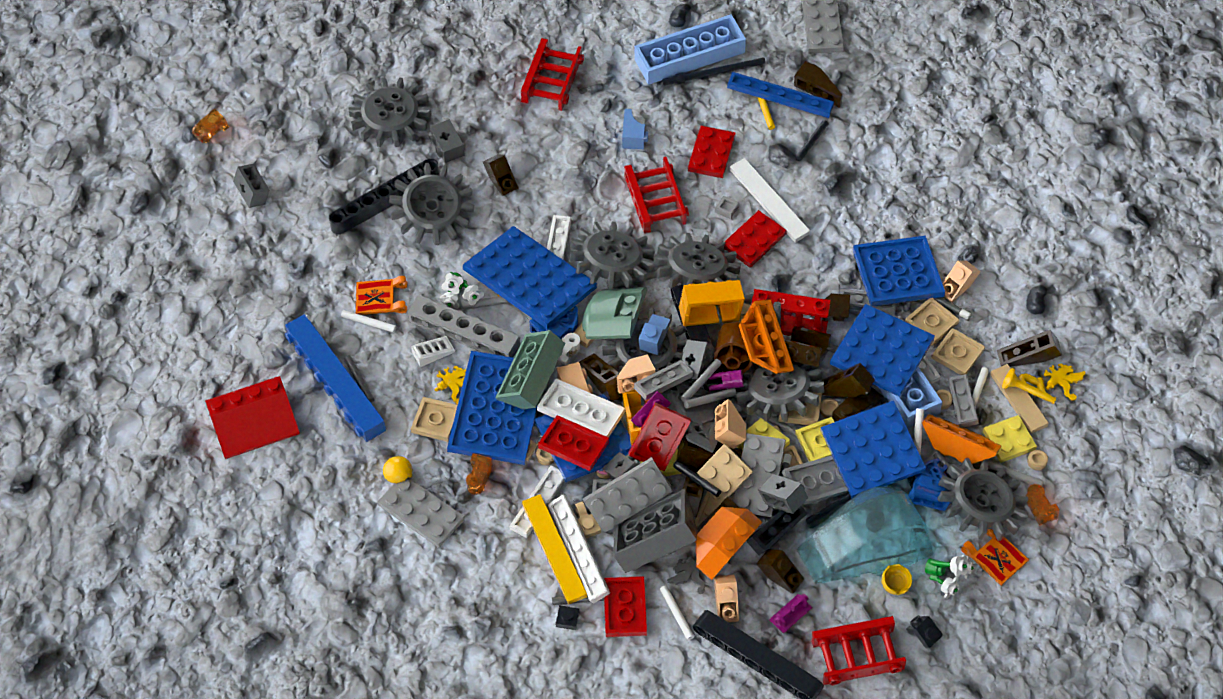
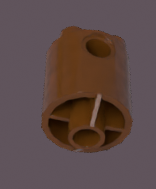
[714,322,752,373]

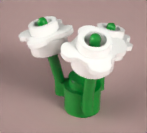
[439,272,484,309]
[925,555,974,599]

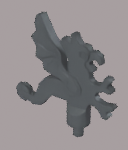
[667,555,705,594]

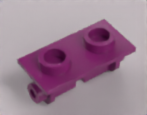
[631,391,671,428]
[769,593,813,634]

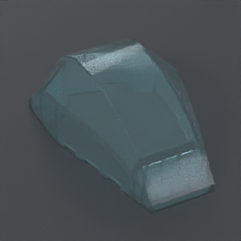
[797,486,934,584]

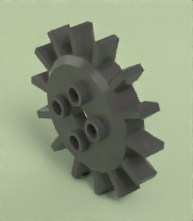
[349,77,432,147]
[389,163,475,245]
[569,221,655,289]
[654,233,741,289]
[602,308,690,372]
[735,361,824,422]
[938,458,1029,541]

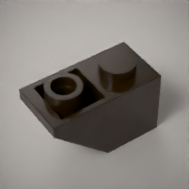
[483,154,519,196]
[810,293,850,322]
[756,549,805,594]

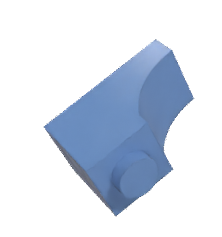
[622,109,648,149]
[639,314,671,355]

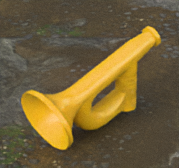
[1002,368,1056,404]

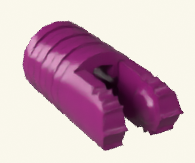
[708,370,744,392]

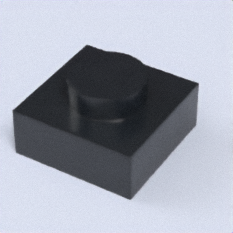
[555,605,580,630]

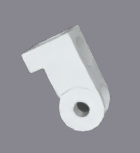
[555,333,580,367]

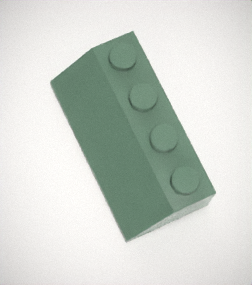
[495,330,566,409]

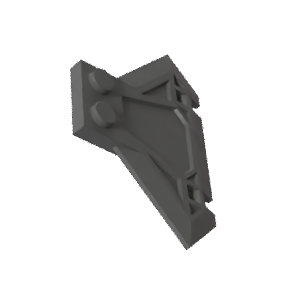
[661,380,747,453]

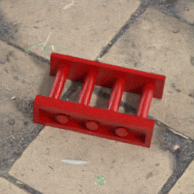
[521,38,584,111]
[624,157,689,234]
[751,289,830,336]
[811,616,906,686]

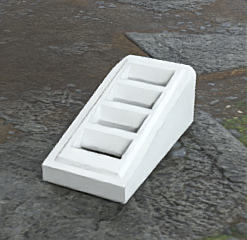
[411,336,455,367]

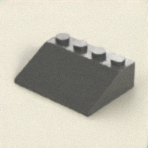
[613,489,697,573]

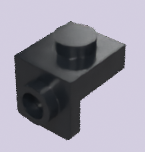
[906,615,943,648]

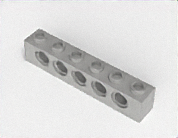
[407,295,520,358]

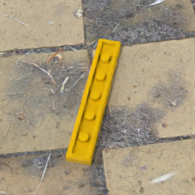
[522,494,587,605]

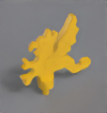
[1044,363,1086,401]
[434,366,466,405]

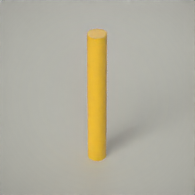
[757,97,775,130]

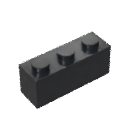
[746,506,808,556]

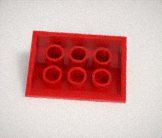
[205,376,300,459]

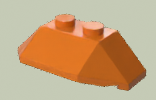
[739,300,794,374]
[922,414,1001,464]
[695,507,762,580]

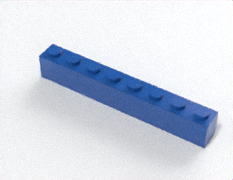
[285,314,386,442]

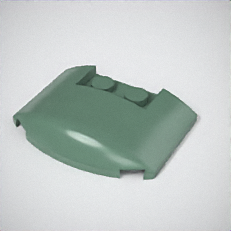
[582,287,648,340]

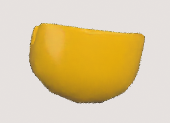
[383,456,413,484]
[881,564,912,595]

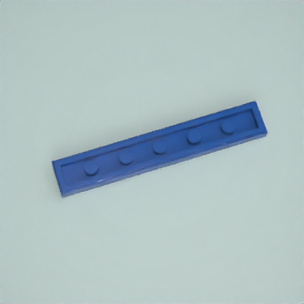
[727,72,834,118]

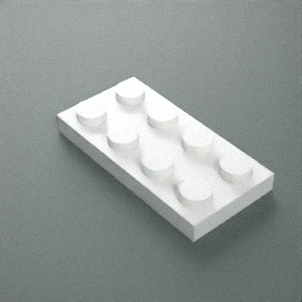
[537,379,625,437]

